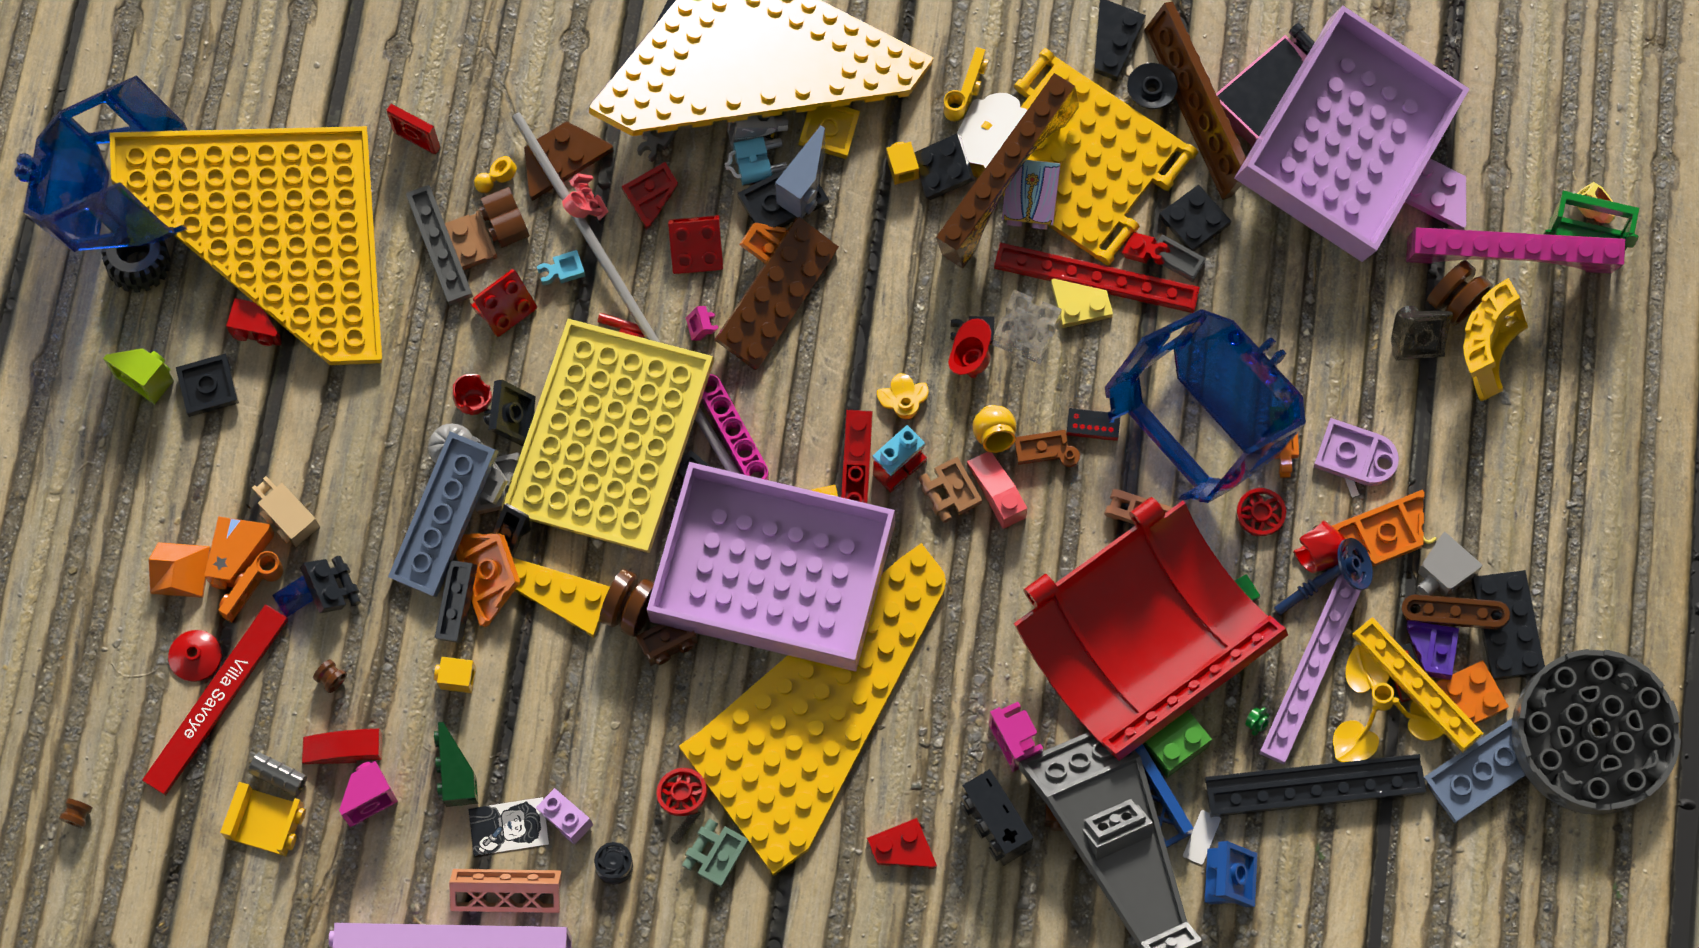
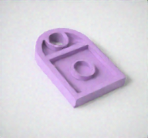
[1313,418,1399,486]

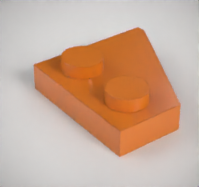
[739,223,788,263]

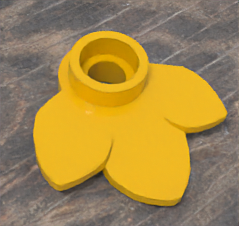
[877,373,929,419]

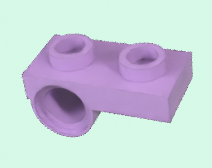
[536,788,594,845]

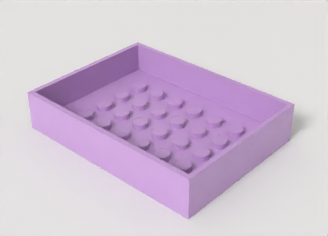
[1234,5,1469,262]
[647,462,895,671]

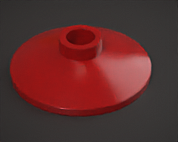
[168,630,222,682]

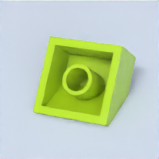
[103,348,174,404]

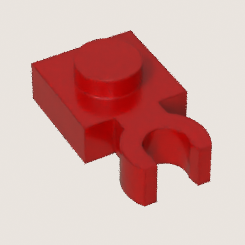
[1122,232,1171,264]

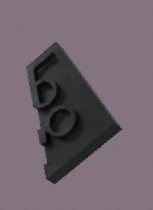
[1094,0,1146,81]

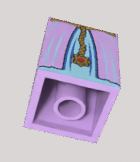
[1002,160,1061,229]

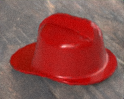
[948,318,991,378]

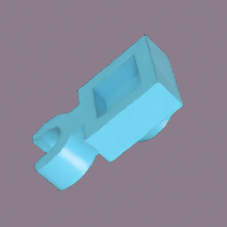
[537,250,585,285]

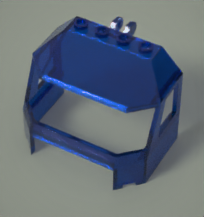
[14,75,188,252]
[1105,309,1306,503]

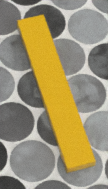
[1352,617,1484,753]

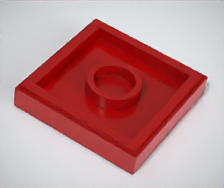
[386,104,441,154]

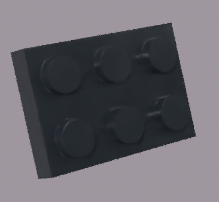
[738,168,829,227]

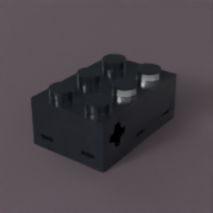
[959,769,1033,866]

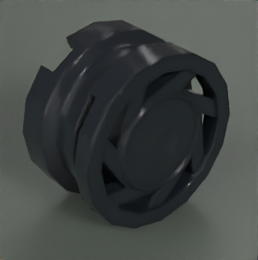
[594,842,634,885]

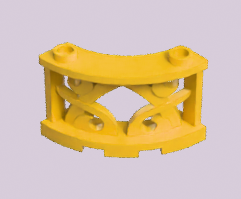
[1463,278,1528,401]

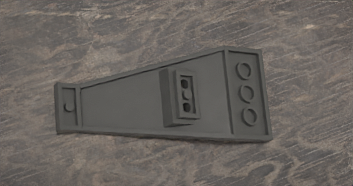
[1019,732,1202,948]

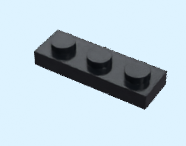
[434,560,478,643]

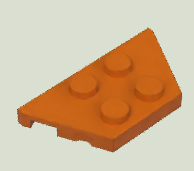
[1332,490,1424,567]
[456,533,521,627]

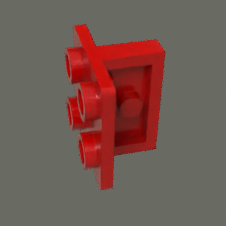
[471,269,537,337]

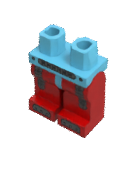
[873,425,927,493]

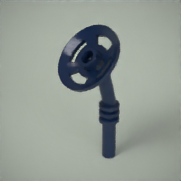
[1274,538,1373,616]

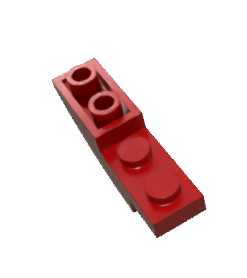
[841,410,873,504]

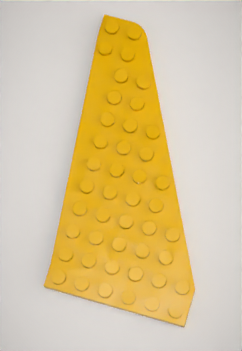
[679,543,946,876]

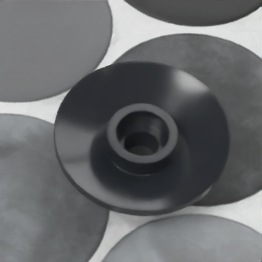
[1127,63,1178,109]

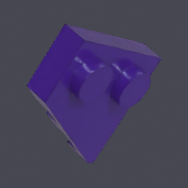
[1407,620,1459,680]

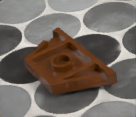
[524,121,614,201]

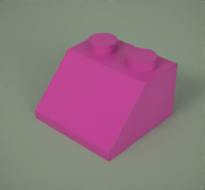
[339,761,398,827]

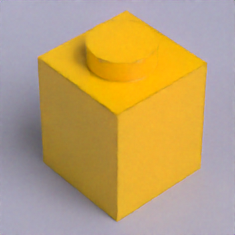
[886,142,919,185]
[434,657,476,693]

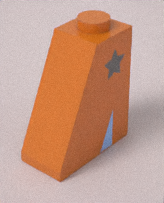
[204,516,274,589]

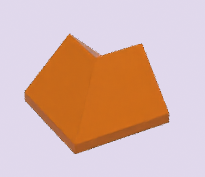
[149,542,211,598]

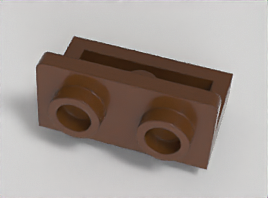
[635,624,698,666]

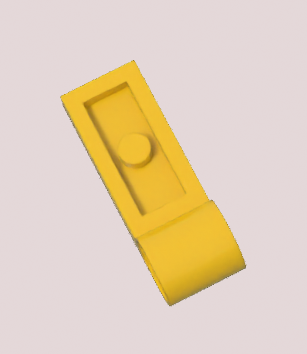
[943,47,989,122]

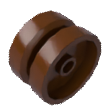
[1427,260,1493,326]
[599,569,655,637]

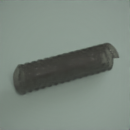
[671,810,701,845]

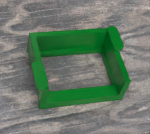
[1544,190,1640,250]

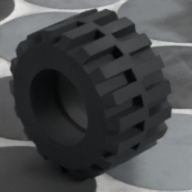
[101,222,171,293]

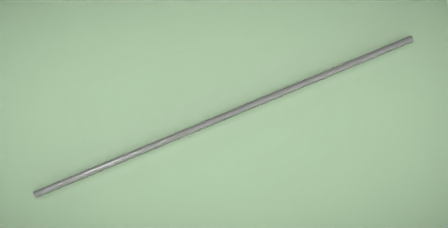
[512,112,740,474]

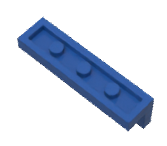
[1135,744,1194,848]

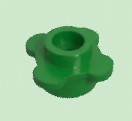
[1245,707,1270,736]

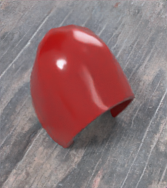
[1293,520,1346,573]

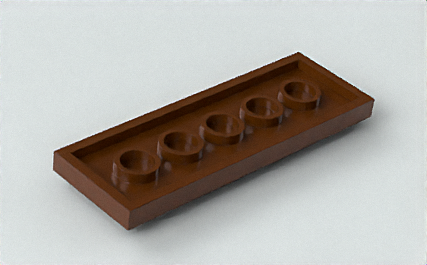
[714,217,839,370]

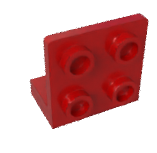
[668,215,723,274]

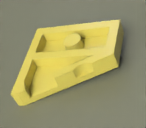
[1051,279,1113,328]

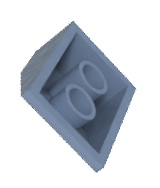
[775,125,826,218]

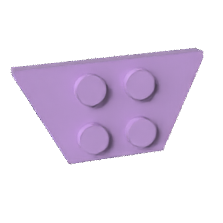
[1405,159,1466,230]

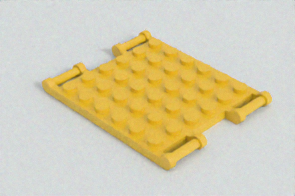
[969,48,1198,266]

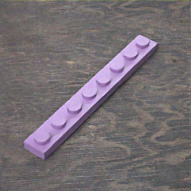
[1259,572,1363,765]

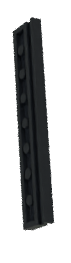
[1205,754,1426,817]

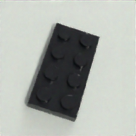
[1471,570,1545,680]

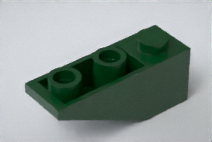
[434,722,479,807]

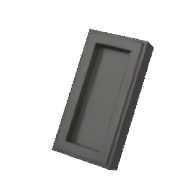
[1150,234,1206,282]

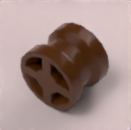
[313,659,347,693]
[59,798,93,828]

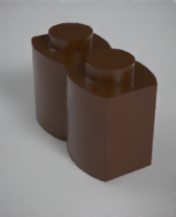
[479,187,530,248]

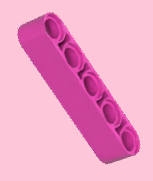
[701,374,769,480]

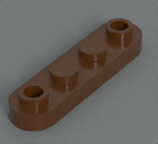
[1402,595,1510,630]

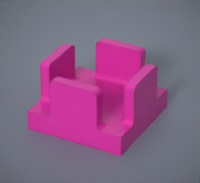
[989,702,1043,772]

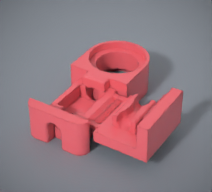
[562,173,608,220]

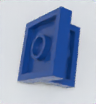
[1205,841,1257,907]

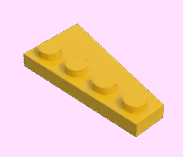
[512,557,610,638]

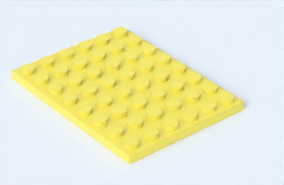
[501,319,715,553]

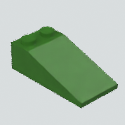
[1143,710,1212,778]

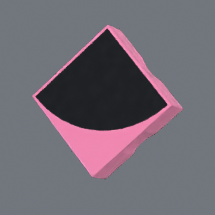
[1216,35,1307,147]

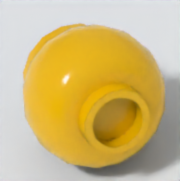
[972,405,1017,453]

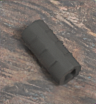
[248,752,307,797]

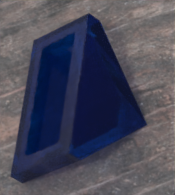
[272,576,313,617]

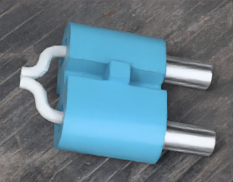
[725,137,788,185]

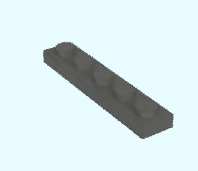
[406,185,473,306]

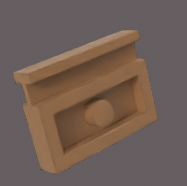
[445,211,497,270]

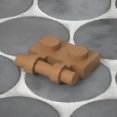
[918,456,982,523]

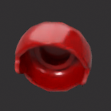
[452,374,492,415]

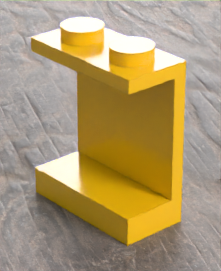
[220,782,306,856]

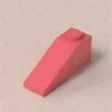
[967,452,1027,529]

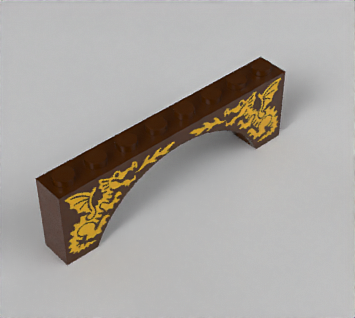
[936,73,1079,269]

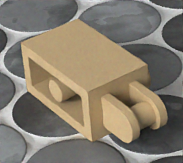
[252,476,320,547]

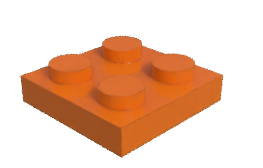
[1436,660,1509,725]

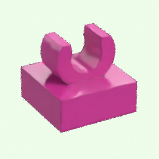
[686,306,718,341]

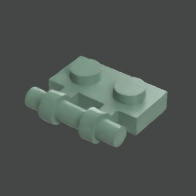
[682,819,749,888]

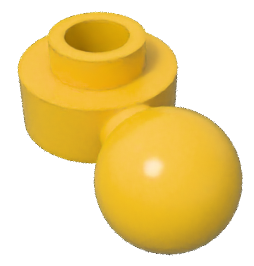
[474,156,517,193]

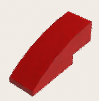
[302,728,382,764]

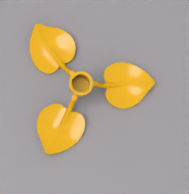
[1333,644,1444,762]

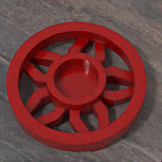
[1236,488,1286,536]
[656,768,707,816]

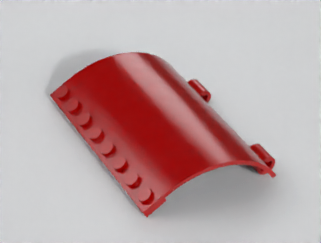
[1013,497,1288,761]

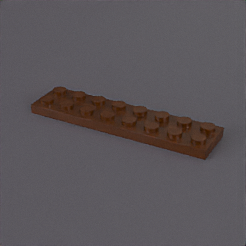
[1144,1,1246,200]

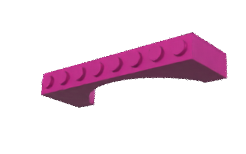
[1406,227,1625,274]

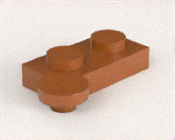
[1014,430,1080,467]

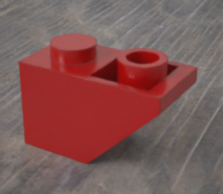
[226,298,282,346]

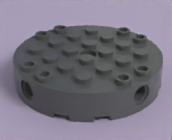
[1511,649,1681,815]

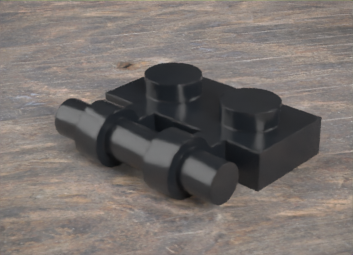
[300,556,361,614]

